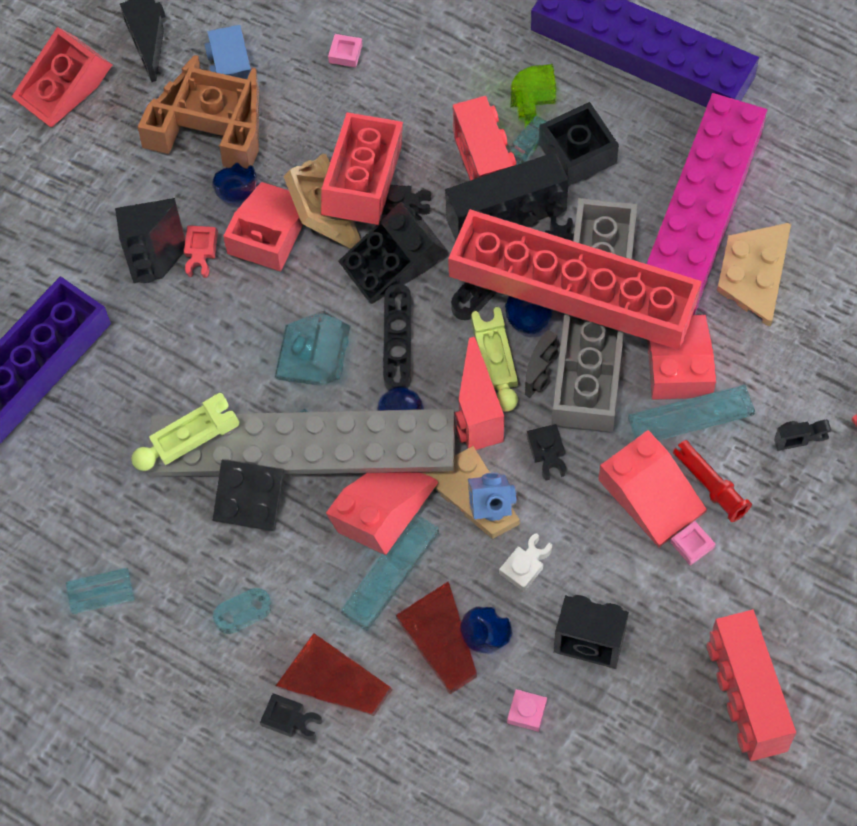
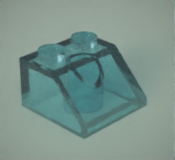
[274,311,351,386]

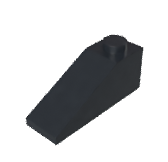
[120,0,166,83]

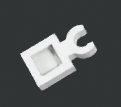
[499,533,552,592]

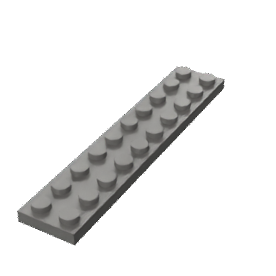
[147,409,455,477]

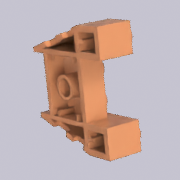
[138,55,259,173]

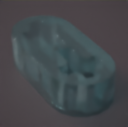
[508,116,547,164]
[213,588,272,634]

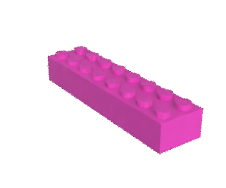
[647,93,768,315]

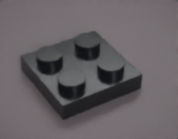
[212,459,285,531]

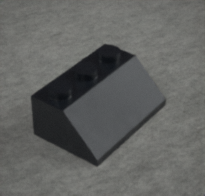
[115,198,186,283]

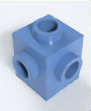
[468,472,516,521]

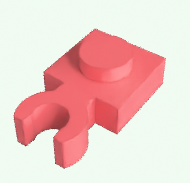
[184,225,218,278]

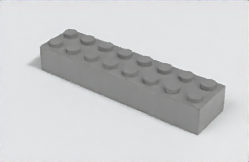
[552,198,637,432]

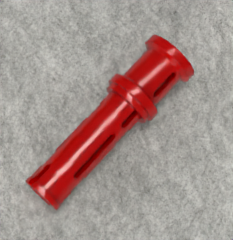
[673,440,752,522]

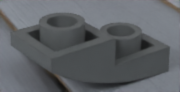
[525,329,558,398]

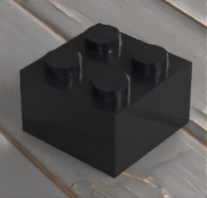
[539,102,619,186]
[553,595,629,669]

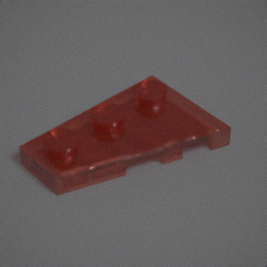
[396,581,477,694]
[275,633,393,716]

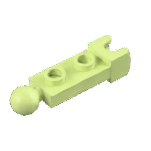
[471,307,518,412]
[131,393,239,471]

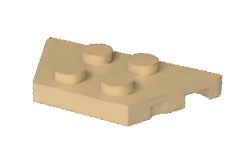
[283,154,361,249]
[717,223,791,326]

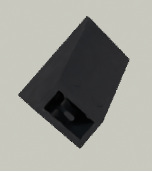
[338,202,448,304]

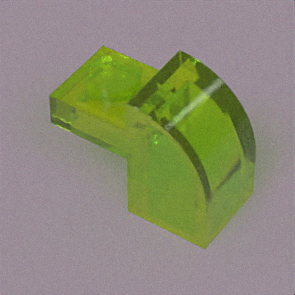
[510,64,556,130]

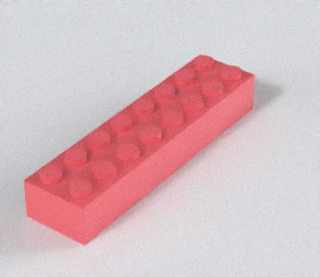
[448,209,701,350]

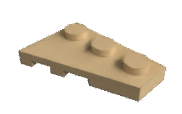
[422,446,520,539]

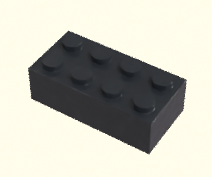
[445,152,569,240]

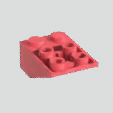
[223,182,303,272]

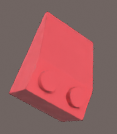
[11,27,112,127]
[647,315,716,400]
[455,336,504,450]
[599,430,707,547]
[326,472,438,555]

